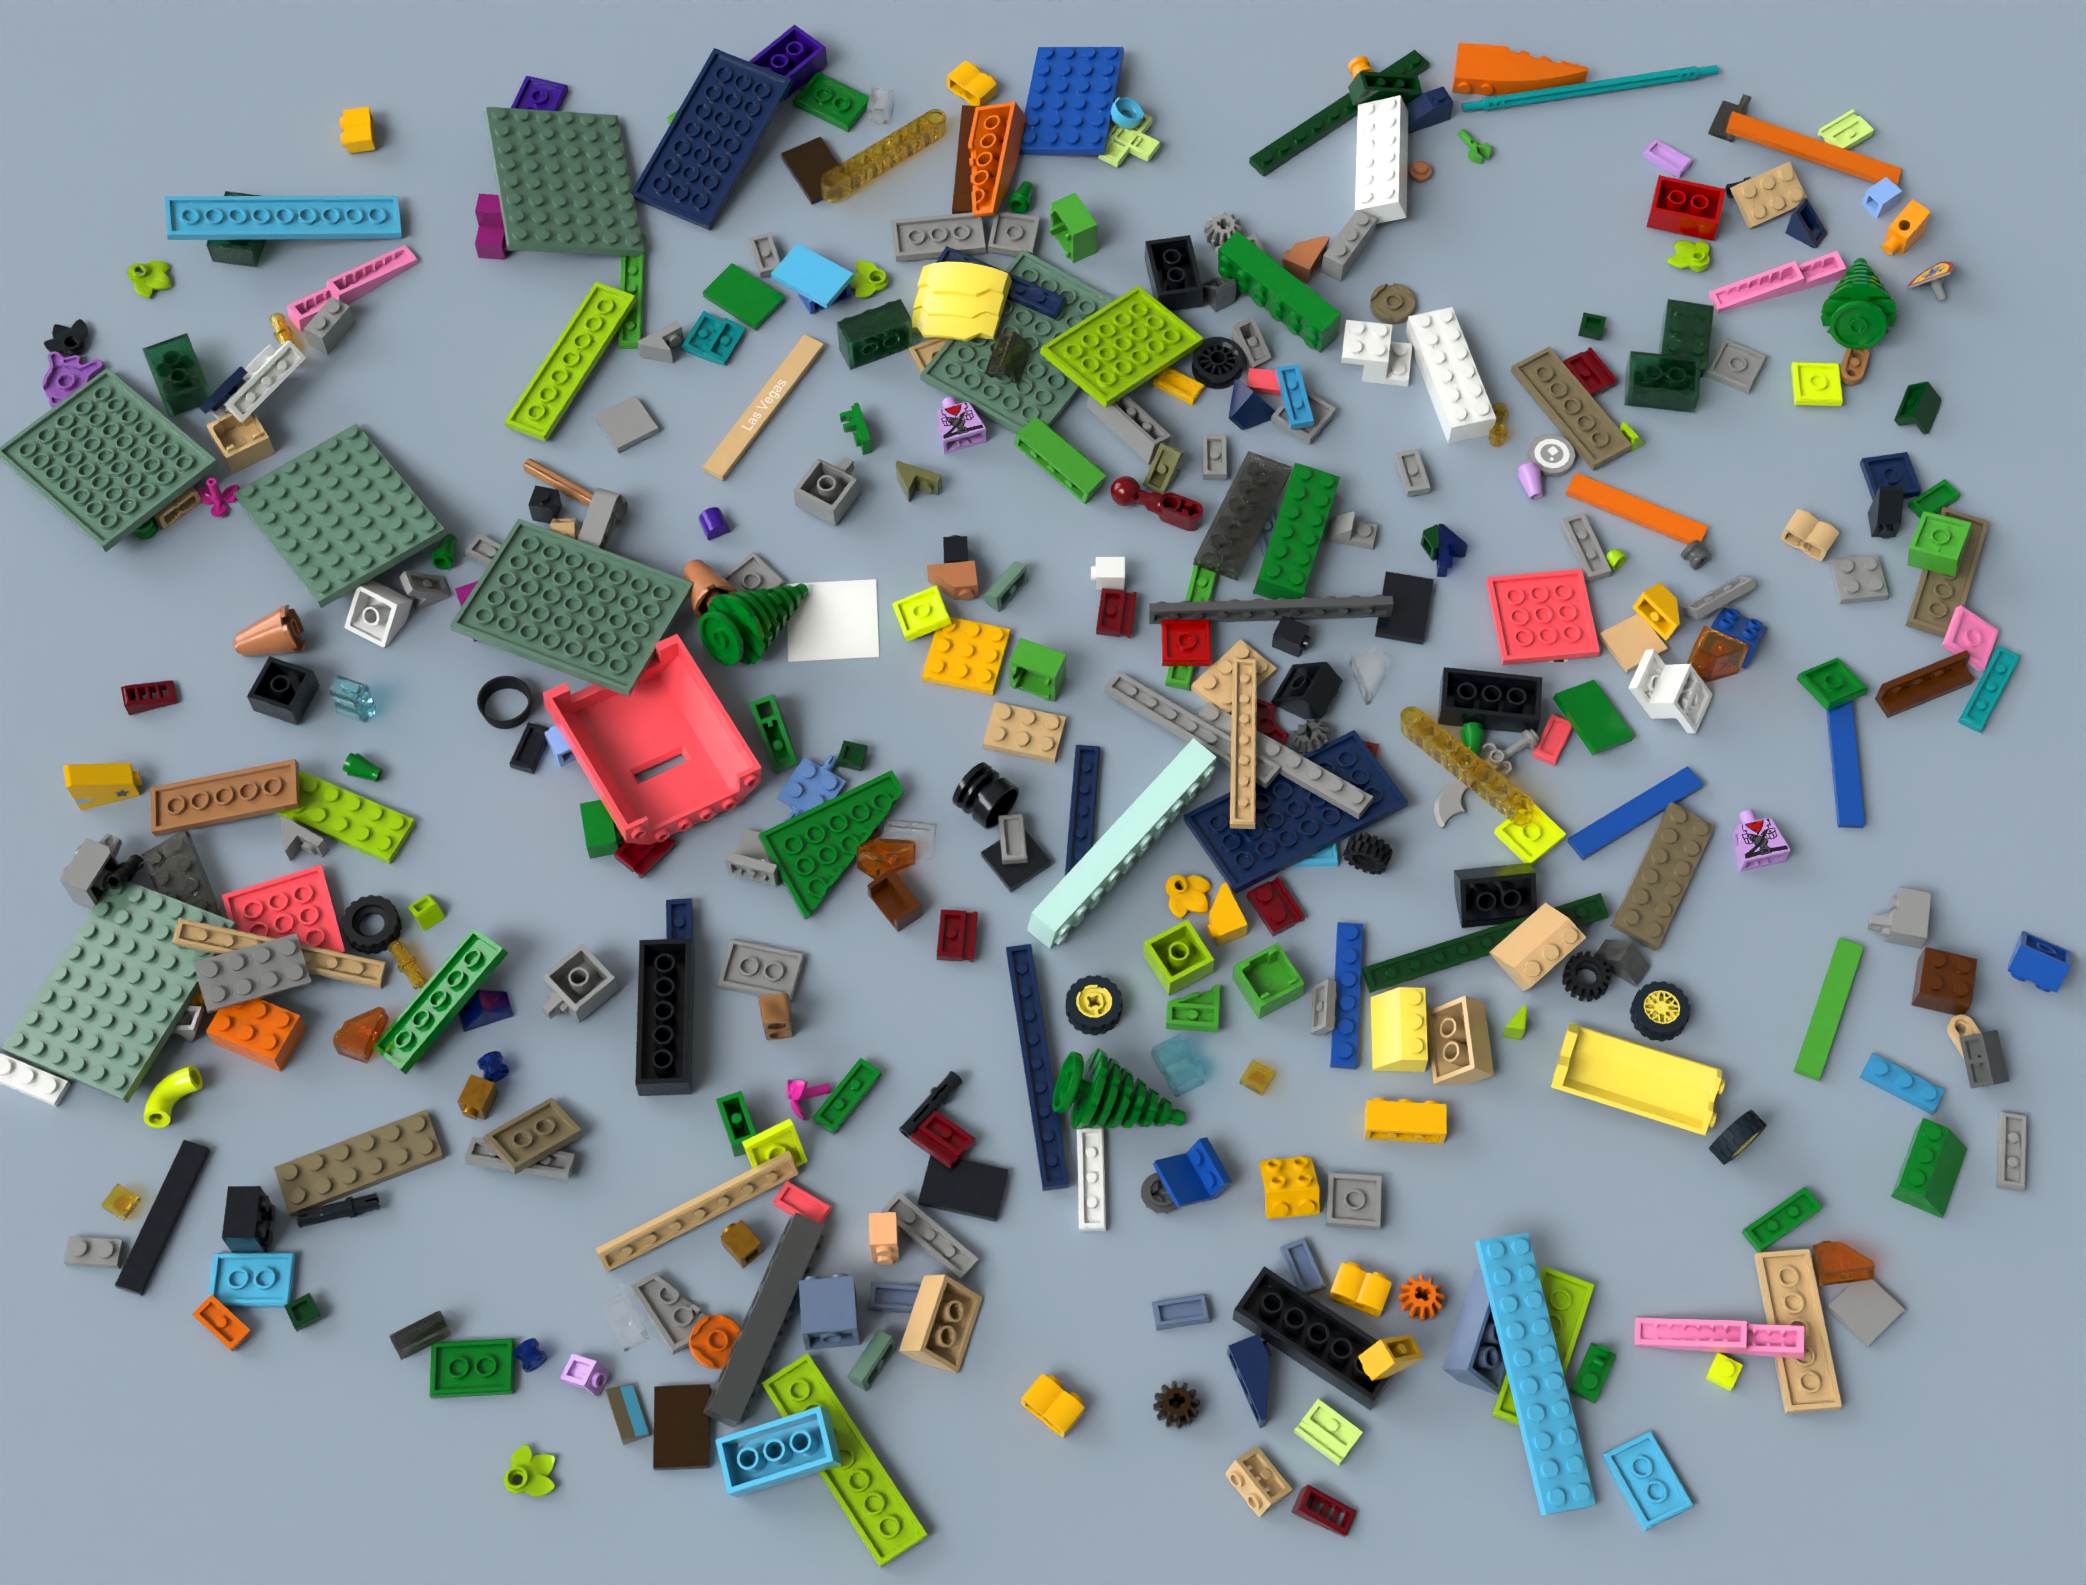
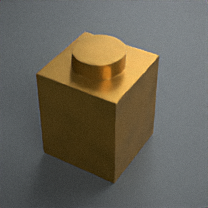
[457,1074,499,1120]
[720,1220,764,1268]

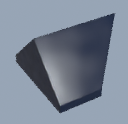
[1785,198,1827,248]
[1228,379,1275,430]

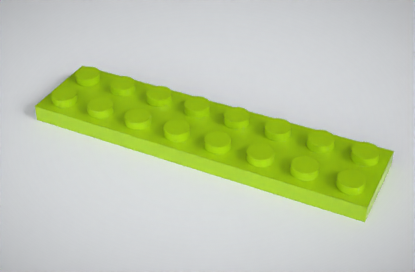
[504,282,637,442]
[761,1353,928,1569]

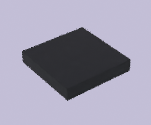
[981,830,1051,892]

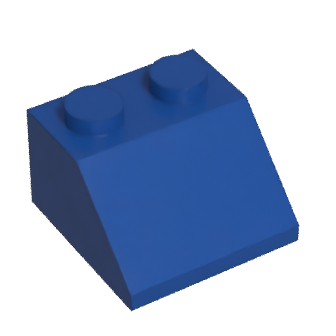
[2007,931,2071,993]

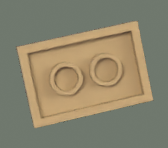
[1730,161,1807,229]
[1191,639,1277,715]
[983,702,1066,764]

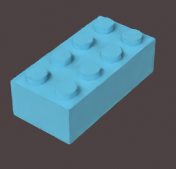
[715,1406,842,1498]

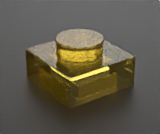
[1239,1059,1276,1096]
[101,1183,141,1221]

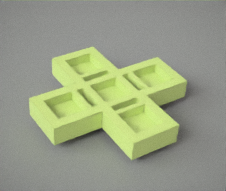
[1099,114,1160,168]

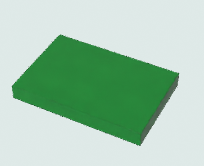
[793,72,872,133]
[703,263,785,331]
[1553,680,1634,756]
[429,1338,515,1399]

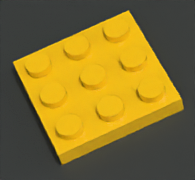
[922,617,1011,695]

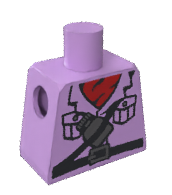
[937,397,986,454]
[1733,810,1790,872]

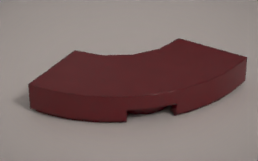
[1256,698,1289,746]

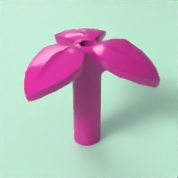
[197,478,239,517]
[786,1079,831,1120]

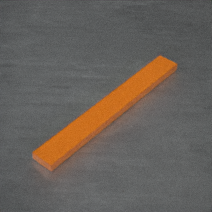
[1726,111,1902,186]

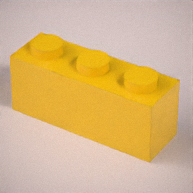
[1364,1098,1447,1143]

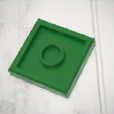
[1797,657,1868,711]

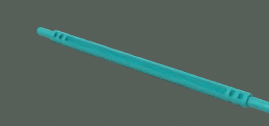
[1461,65,1718,112]

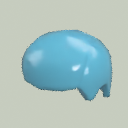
[1111,97,1145,129]

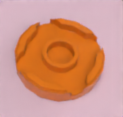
[689,1314,740,1370]

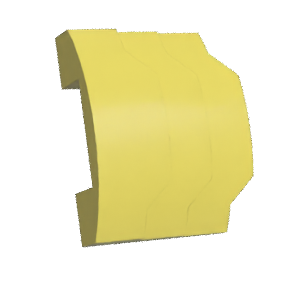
[908,262,1012,342]

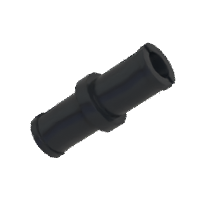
[106,854,144,889]

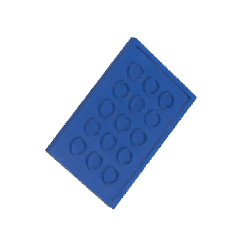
[1019,47,1125,155]

